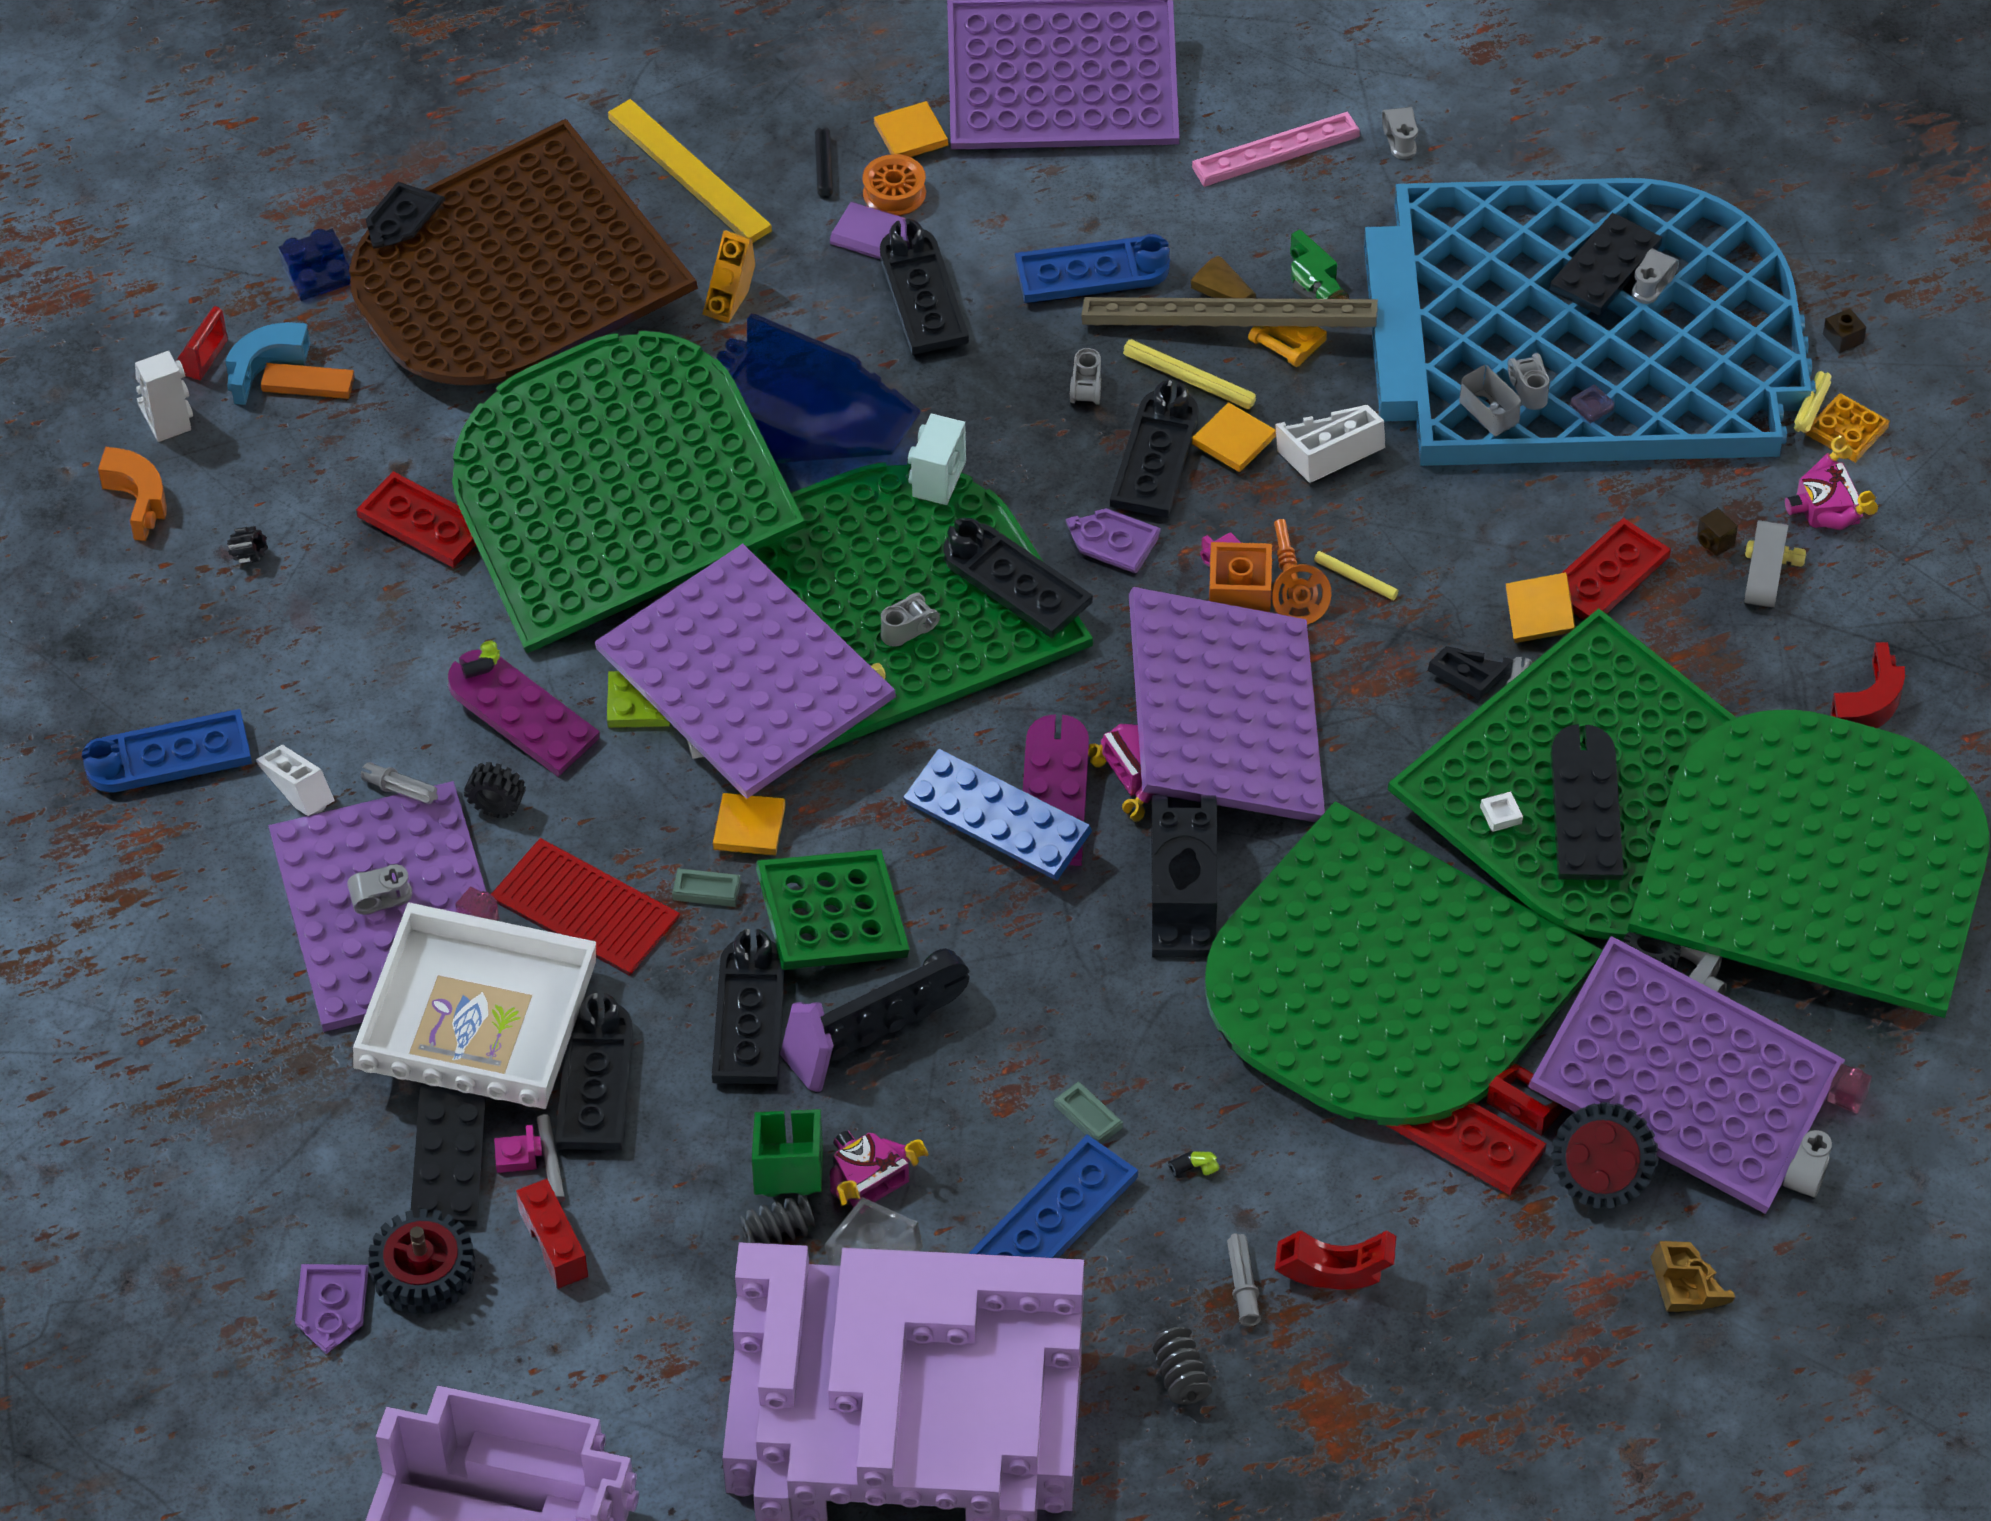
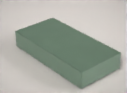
[672,868,741,907]
[1054,1081,1123,1144]

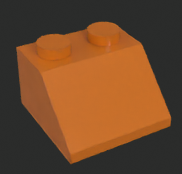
[1209,542,1272,612]

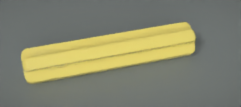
[1794,371,1832,433]

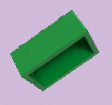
[752,1109,823,1197]

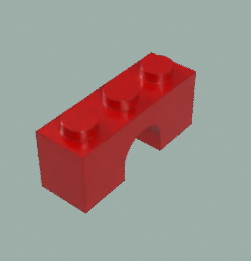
[516,1178,589,1289]

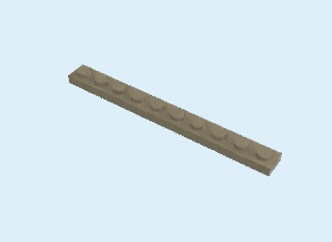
[1081,297,1378,328]

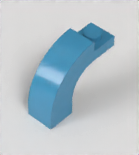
[225,322,311,405]

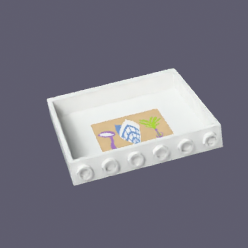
[353,902,596,1109]

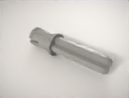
[361,762,438,804]
[1227,1233,1261,1326]

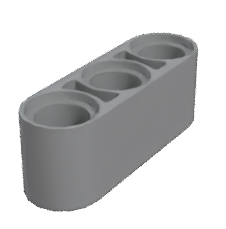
[1744,520,1788,608]

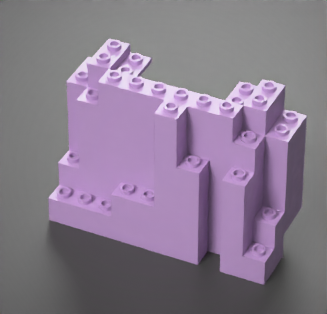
[722,1242,1084,1521]
[365,1386,639,1521]

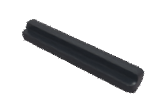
[815,128,833,197]

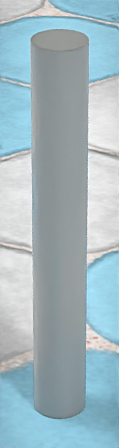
[537,1114,565,1203]

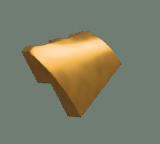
[1191,256,1256,298]
[1650,1241,1735,1312]

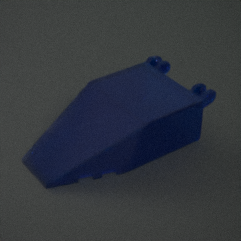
[716,313,920,463]

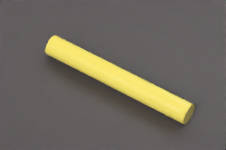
[1314,551,1399,600]

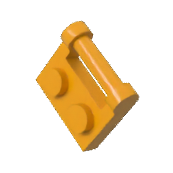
[1248,326,1327,367]

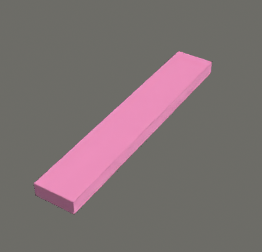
[1192,111,1360,187]

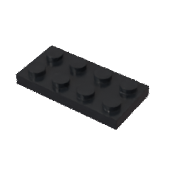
[1549,212,1662,316]

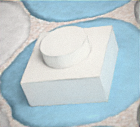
[1480,792,1523,832]

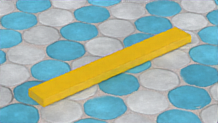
[608,99,772,243]

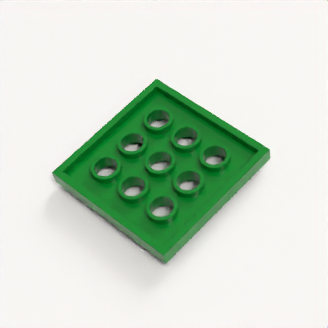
[756,849,910,970]

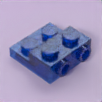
[278,228,351,301]

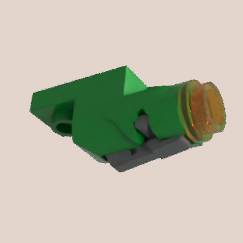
[1290,229,1349,299]

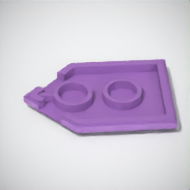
[830,202,910,259]
[1066,508,1161,573]
[780,1002,834,1092]
[295,1264,369,1354]

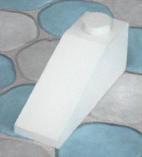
[256,745,335,816]

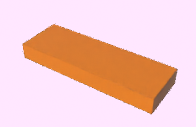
[261,363,355,399]

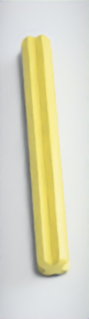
[1123,339,1256,409]

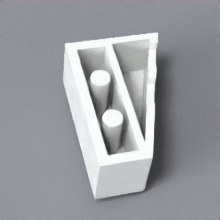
[135,351,193,442]
[1275,405,1385,483]

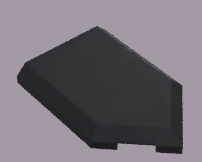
[365,182,445,249]

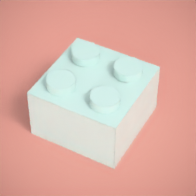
[908,414,966,505]

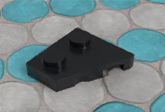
[1427,646,1513,699]

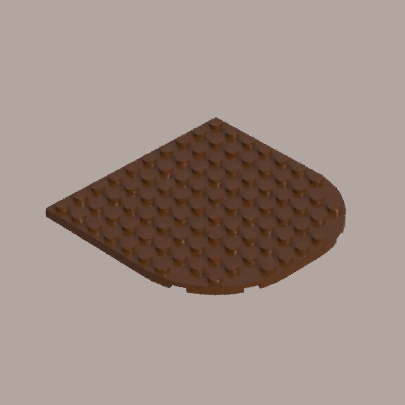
[349,119,698,385]

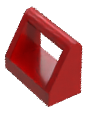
[176,306,228,381]
[1487,1063,1566,1136]

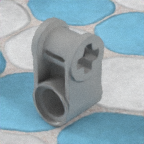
[1382,107,1418,159]
[1632,249,1679,304]
[1070,348,1101,405]
[1508,353,1550,410]
[881,593,940,646]
[347,864,412,915]
[1783,1130,1832,1198]

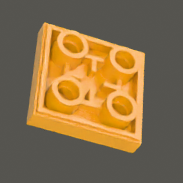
[874,101,948,157]
[1805,393,1890,463]
[1192,402,1276,472]
[1506,572,1575,643]
[713,793,786,856]

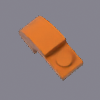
[98,447,167,541]

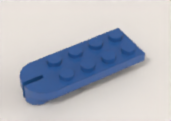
[1015,234,1170,303]
[82,709,252,792]

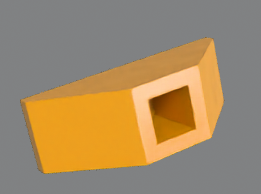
[702,230,755,323]

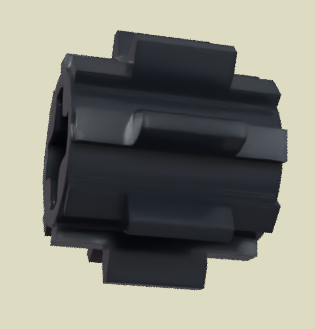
[227,526,268,564]

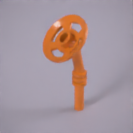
[1271,519,1332,624]

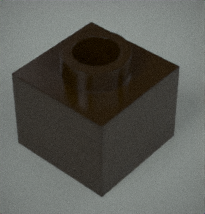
[1823,308,1867,353]
[1696,507,1738,557]

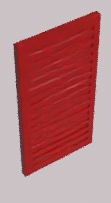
[489,838,680,976]

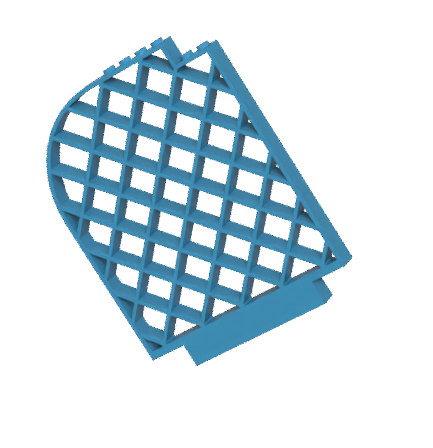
[1364,178,1816,466]

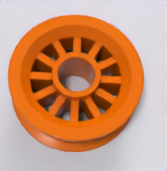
[862,154,926,216]

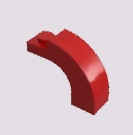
[1830,642,1905,728]
[1275,1230,1397,1290]

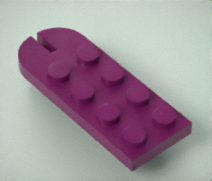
[448,649,600,777]
[1018,714,1089,866]

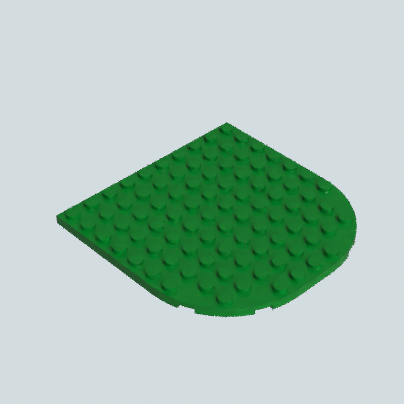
[452,331,807,654]
[752,462,1093,755]
[1387,608,1736,941]
[1627,710,1989,1018]
[1205,801,1603,1126]

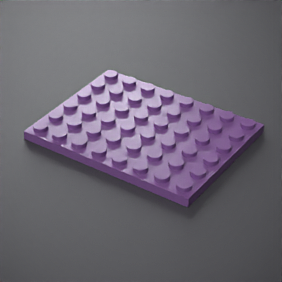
[947,0,1179,150]
[595,544,896,799]
[1129,587,1325,822]
[268,781,495,1032]
[1528,936,1845,1214]

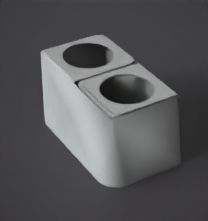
[1459,365,1521,437]

